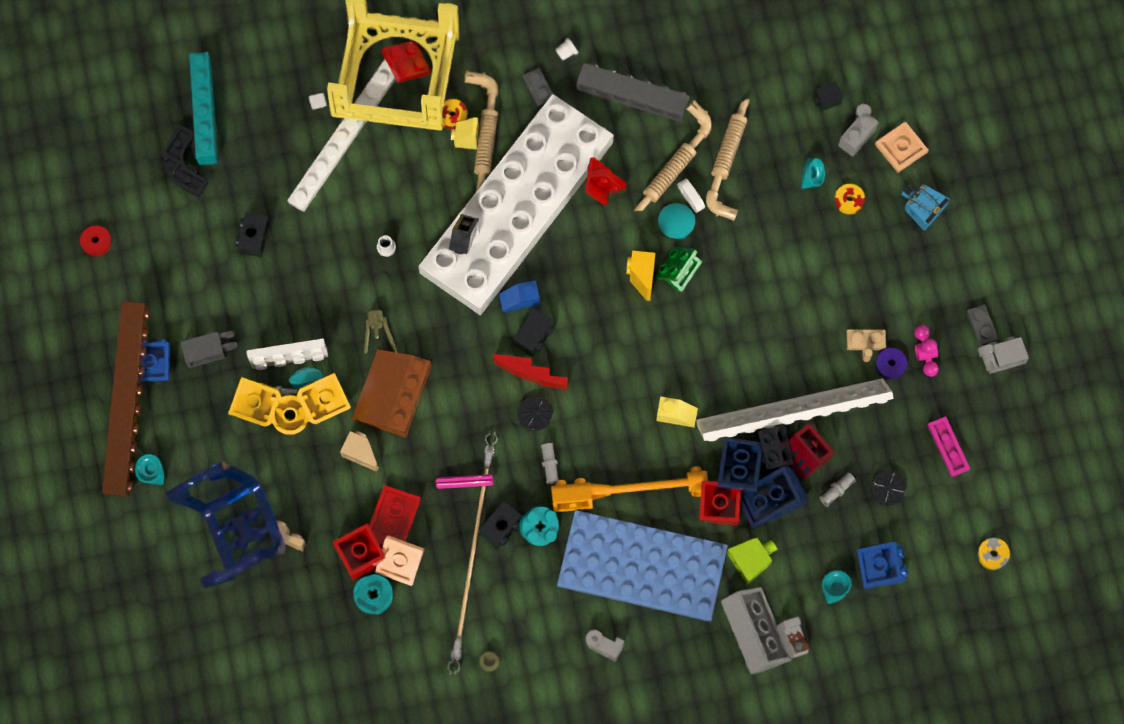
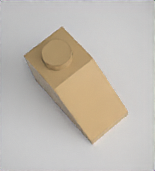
[340,431,378,472]

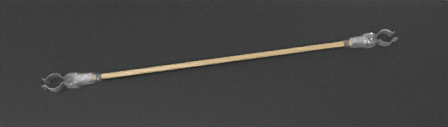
[448,431,498,675]

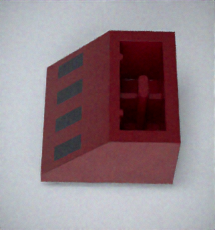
[789,423,835,481]

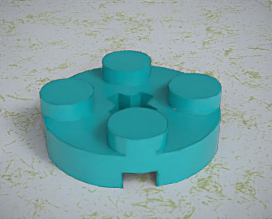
[519,506,559,546]
[353,574,393,615]

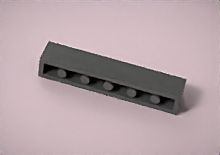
[577,63,690,122]

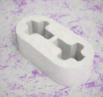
[678,179,705,213]

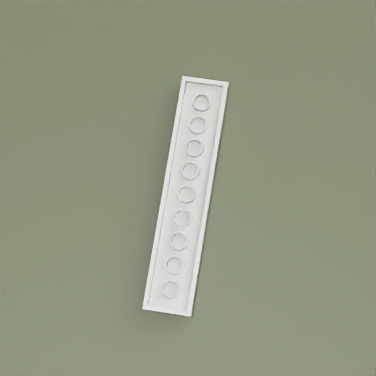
[696,378,893,441]

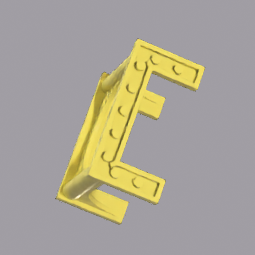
[327,0,459,131]

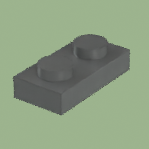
[522,68,552,109]
[966,305,998,347]

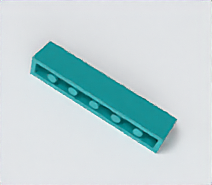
[189,52,218,165]

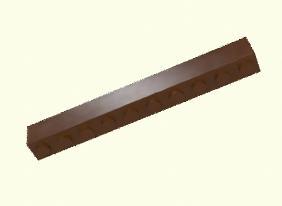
[102,302,150,497]

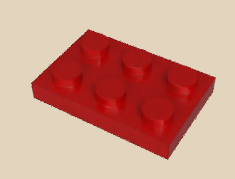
[369,485,421,547]

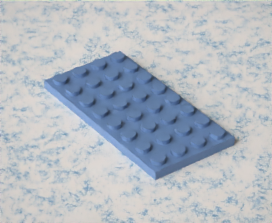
[557,510,728,622]

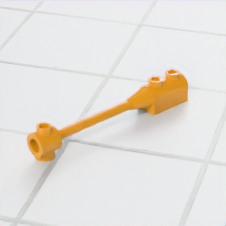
[551,466,708,512]

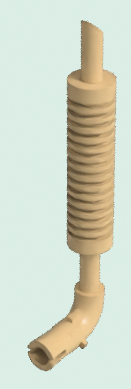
[465,71,498,192]
[706,99,750,221]
[633,100,712,211]

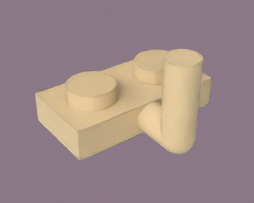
[846,330,886,362]

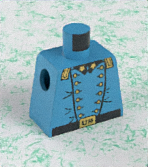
[901,185,950,231]

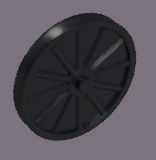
[518,396,552,431]
[871,471,907,505]

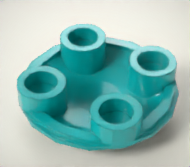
[658,203,695,240]

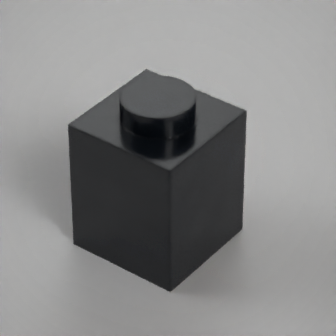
[812,81,843,111]

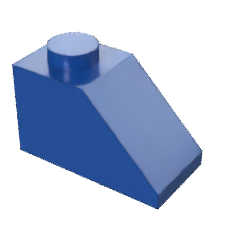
[499,280,540,313]

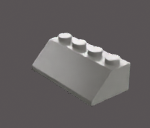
[721,587,792,674]

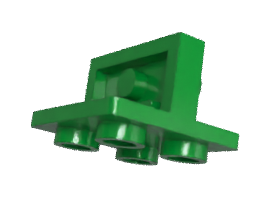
[655,247,702,292]

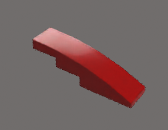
[493,354,568,390]

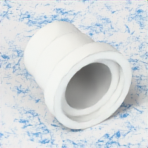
[555,38,578,60]
[377,235,396,257]

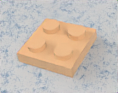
[875,122,928,173]
[375,535,424,586]

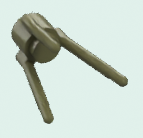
[364,310,398,354]

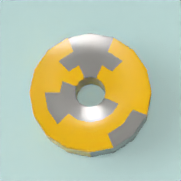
[977,538,1010,570]

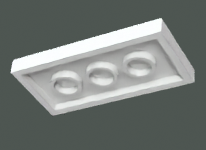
[247,338,328,370]

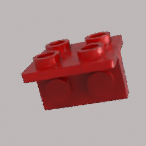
[585,157,626,205]

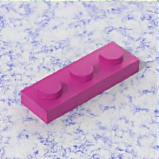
[927,417,970,478]

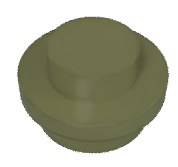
[479,651,499,672]

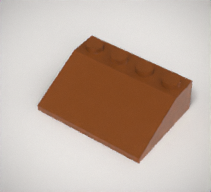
[352,349,432,438]

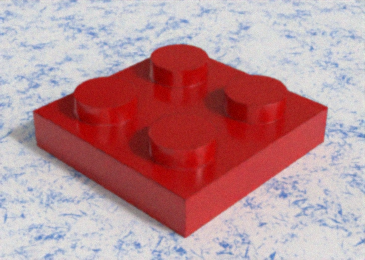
[382,41,431,83]

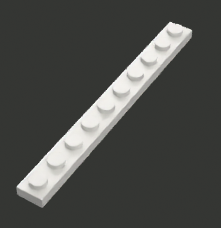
[288,60,395,212]

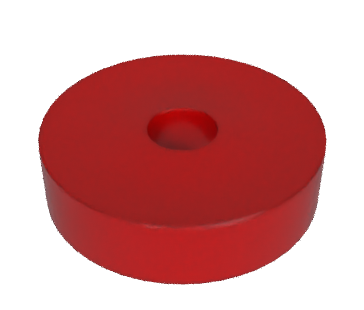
[80,225,112,256]

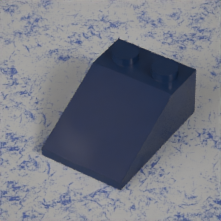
[717,438,762,492]
[740,466,809,529]

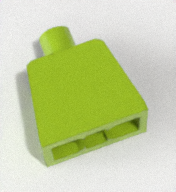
[727,538,777,584]

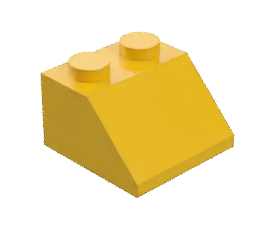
[627,251,655,301]

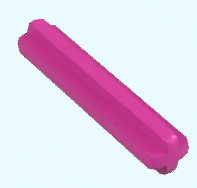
[436,474,493,489]

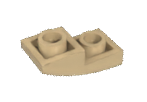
[268,521,306,551]

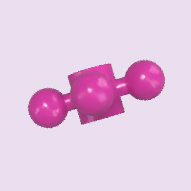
[914,325,939,377]

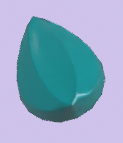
[801,157,825,189]
[289,367,323,391]
[135,454,164,485]
[822,571,852,604]

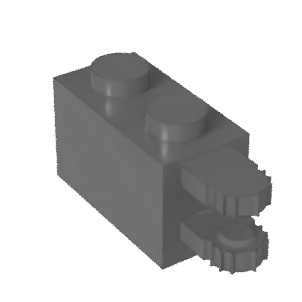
[180,331,238,368]

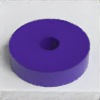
[876,348,907,379]

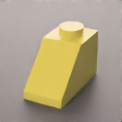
[451,118,479,149]
[657,396,698,428]

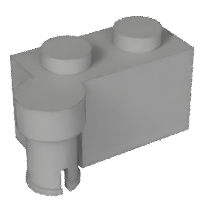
[839,104,879,157]
[977,337,1029,374]

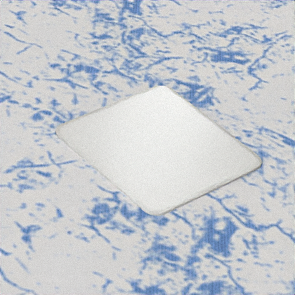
[309,93,326,109]

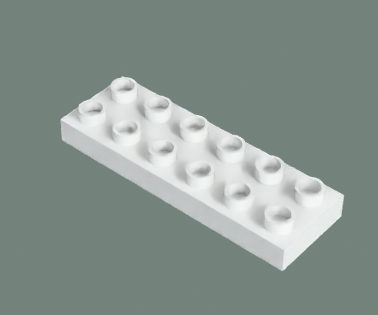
[418,94,613,316]

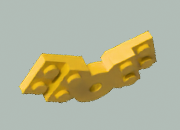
[228,372,351,434]

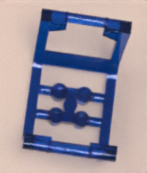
[166,461,285,589]

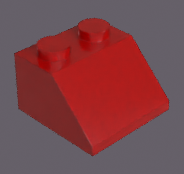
[699,481,741,526]
[333,524,386,581]

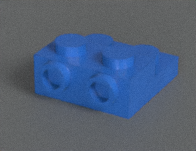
[141,339,171,382]
[857,542,908,589]

